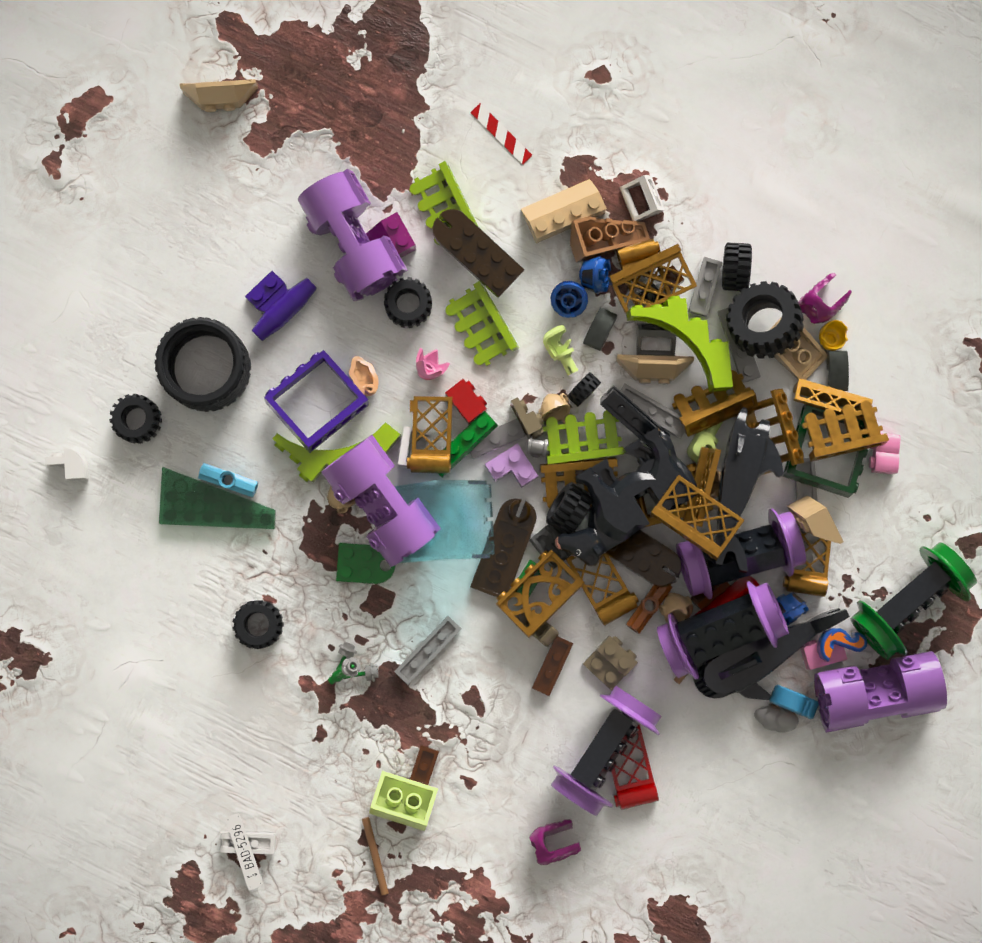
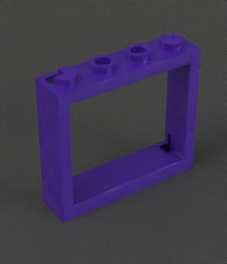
[264,350,369,453]

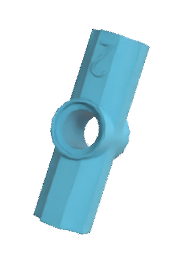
[198,463,259,498]

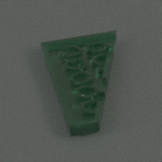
[159,467,276,529]

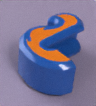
[817,628,867,662]

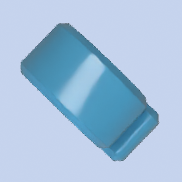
[769,685,819,719]

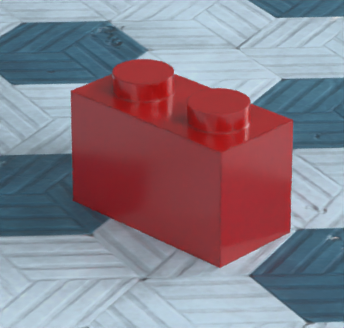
[445,379,487,424]

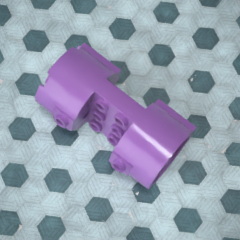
[298,169,408,301]
[321,435,441,567]
[814,651,947,733]

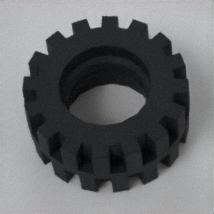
[567,372,601,407]

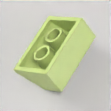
[369,771,438,831]

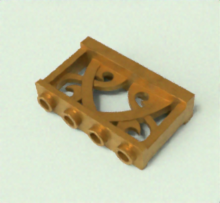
[496,549,585,638]

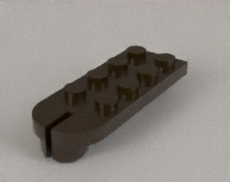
[432,209,525,298]
[470,499,537,597]
[605,530,681,587]

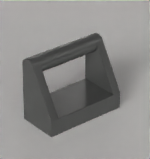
[636,323,676,356]

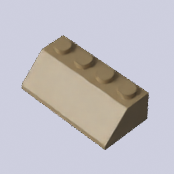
[521,179,607,244]
[787,495,844,544]

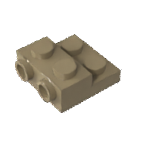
[510,397,544,439]
[583,636,638,690]

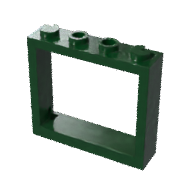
[782,404,869,498]

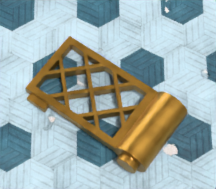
[616,239,671,306]
[407,396,453,473]
[783,531,831,597]
[566,554,639,626]

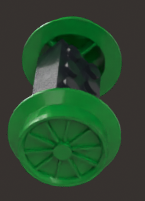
[850,542,977,660]

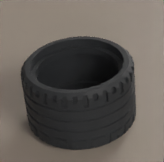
[154,317,251,412]

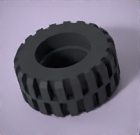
[726,281,804,359]

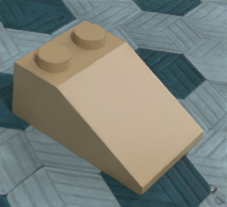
[770,317,828,380]

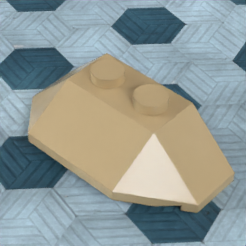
[180,79,258,112]
[616,354,694,384]

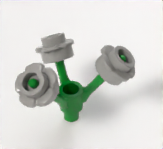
[328,642,379,685]

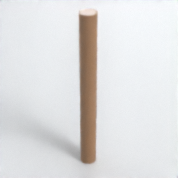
[362,817,389,895]

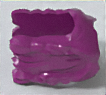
[798,273,852,324]
[529,819,581,865]

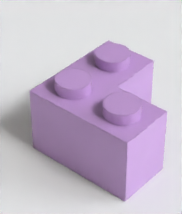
[485,443,538,488]

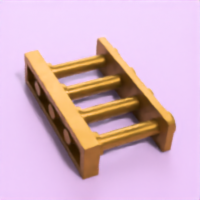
[745,389,804,475]

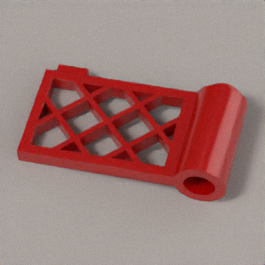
[611,724,659,810]

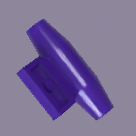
[245,271,317,341]

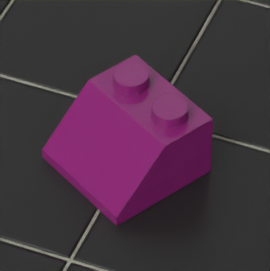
[366,212,416,258]

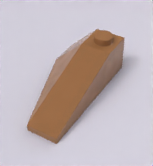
[570,216,650,263]

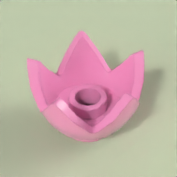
[416,348,450,380]

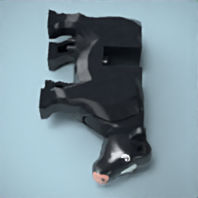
[555,427,697,567]

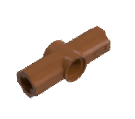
[625,585,673,634]

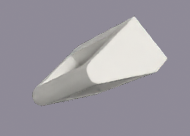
[620,175,665,221]
[398,426,435,467]

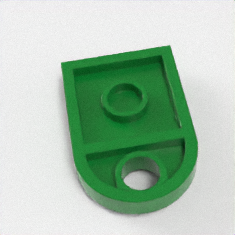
[336,543,396,584]

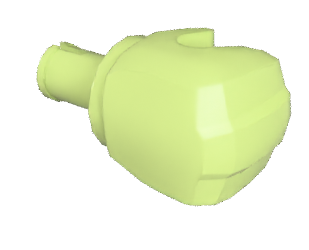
[543,325,578,375]
[687,422,723,463]

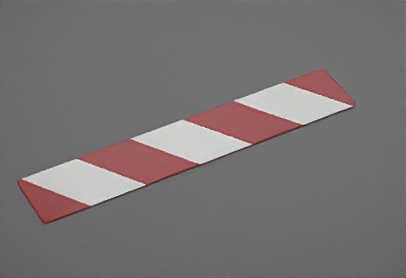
[470,103,532,164]

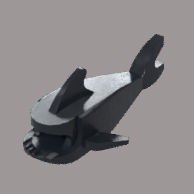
[713,407,783,573]
[693,608,850,700]

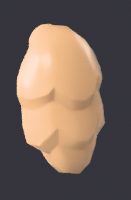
[349,356,378,396]

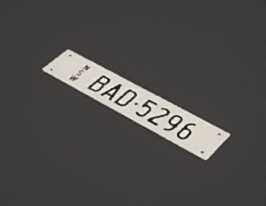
[225,813,264,891]

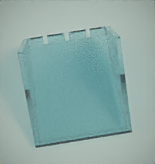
[394,480,495,563]

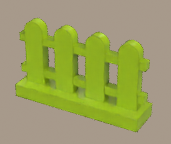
[410,161,478,245]
[445,281,520,366]
[543,410,624,464]

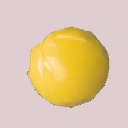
[819,320,848,351]

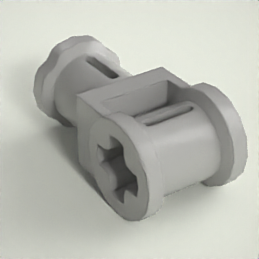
[527,436,548,458]

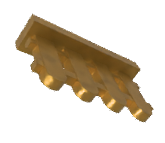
[672,370,758,437]
[802,400,889,462]
[540,458,618,508]

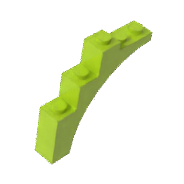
[626,296,733,392]
[272,422,401,483]

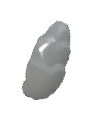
[754,704,799,733]

